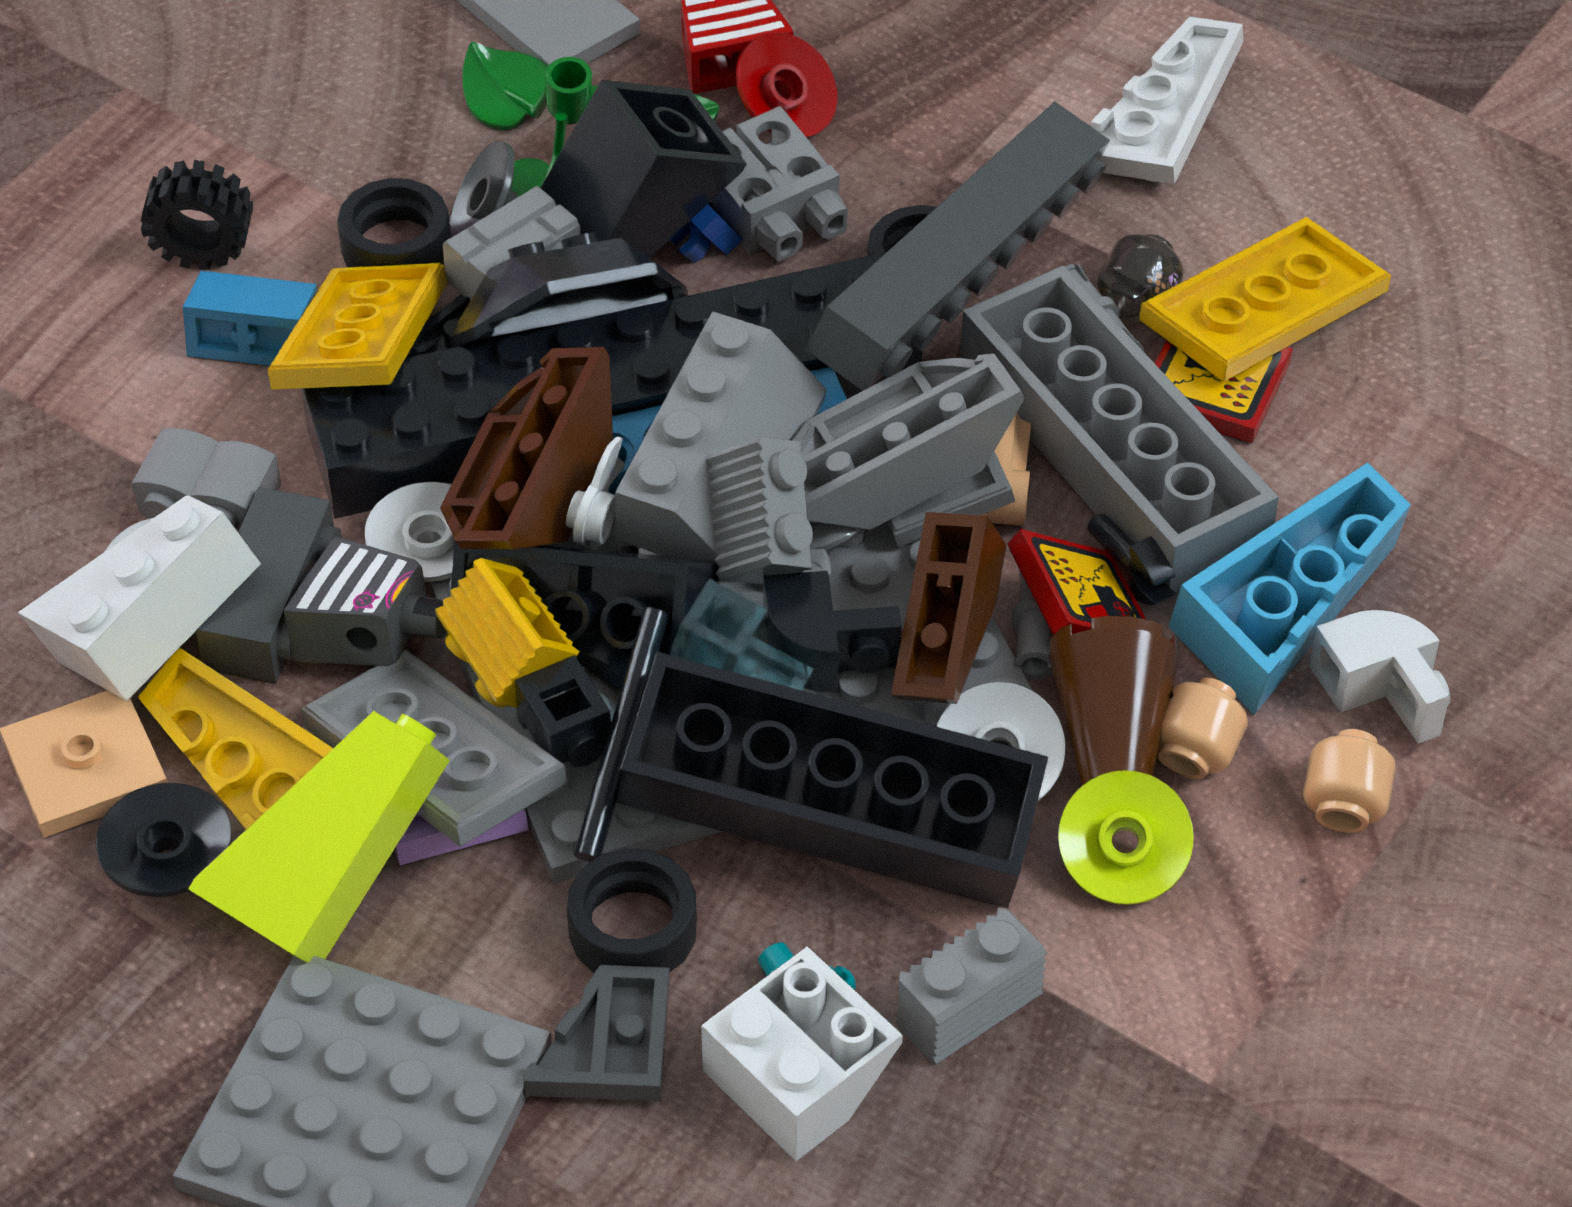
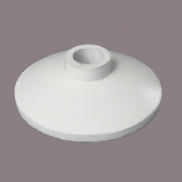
[365,482,454,582]
[937,682,1065,801]

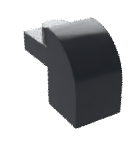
[763,571,902,692]

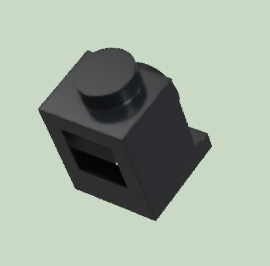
[515,655,611,767]

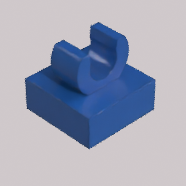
[670,204,743,263]

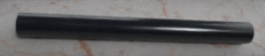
[574,608,669,862]

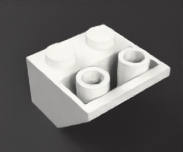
[701,947,903,1161]

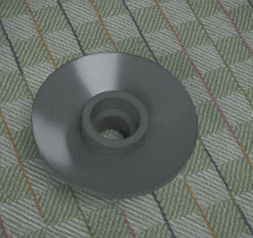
[450,140,517,238]

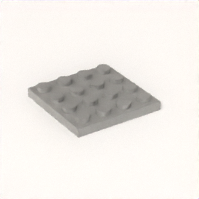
[173,955,552,1207]

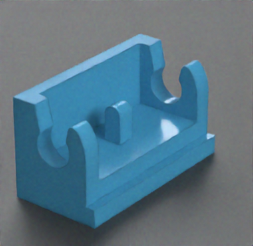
[183,271,317,366]

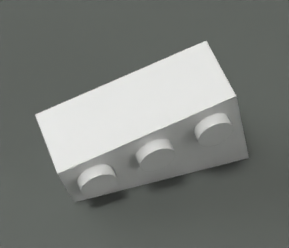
[17,495,261,701]

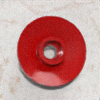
[736,32,838,138]

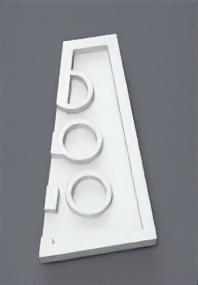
[1091,17,1244,184]

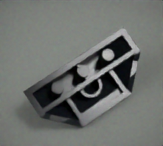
[449,232,689,348]

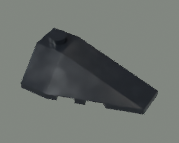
[450,540,720,688]

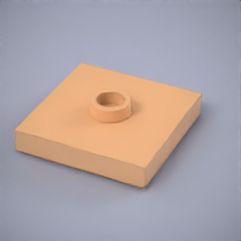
[0,690,168,838]

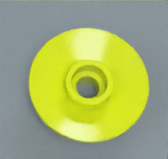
[1058,771,1194,905]

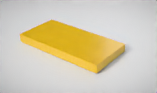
[1139,217,1391,382]
[267,263,447,390]

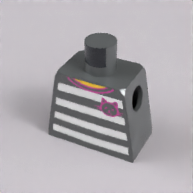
[284,537,447,666]

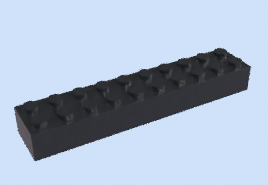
[301,252,923,519]

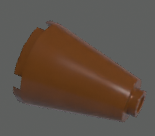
[1049,616,1180,786]

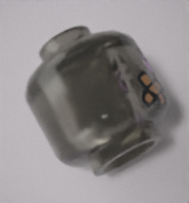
[1096,234,1184,323]

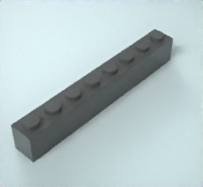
[805,101,1110,391]

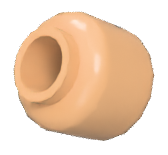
[1158,678,1248,780]
[1303,729,1396,833]

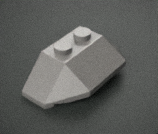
[793,353,1024,530]

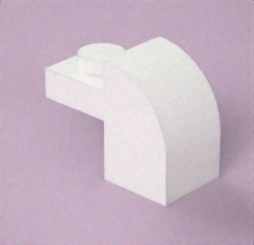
[1309,610,1450,744]

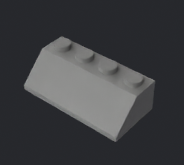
[615,311,826,561]

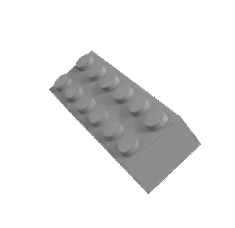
[960,266,1279,593]

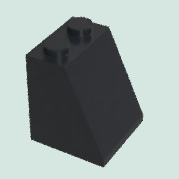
[540,80,747,258]

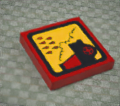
[1155,340,1293,444]
[1007,529,1147,635]

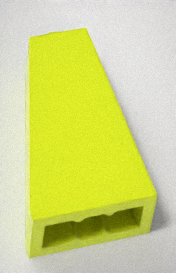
[188,711,450,963]

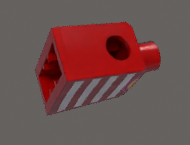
[680,0,794,94]

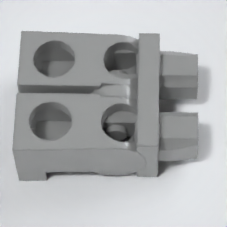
[711,106,848,262]

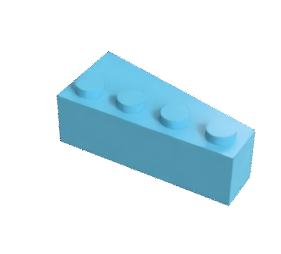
[1168,462,1411,715]

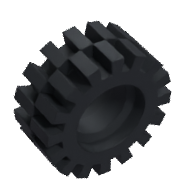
[140,160,253,270]

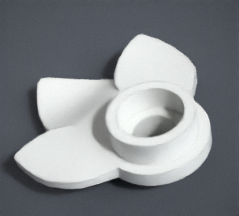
[566,436,624,550]

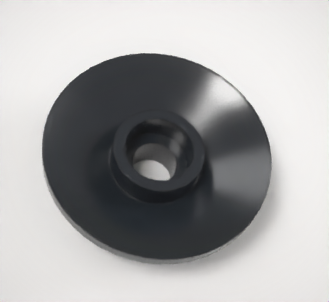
[96,783,232,897]

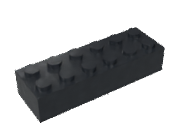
[617,651,1048,909]

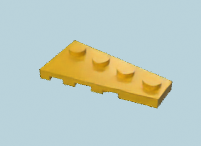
[138,647,333,830]

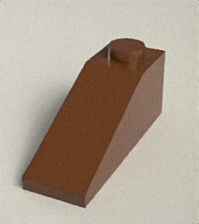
[891,512,1007,704]

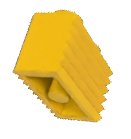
[435,558,579,708]

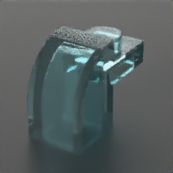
[671,579,814,691]

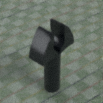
[1087,514,1175,605]

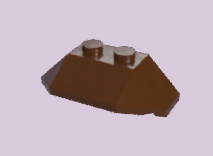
[440,347,613,549]

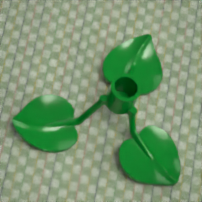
[462,41,719,197]

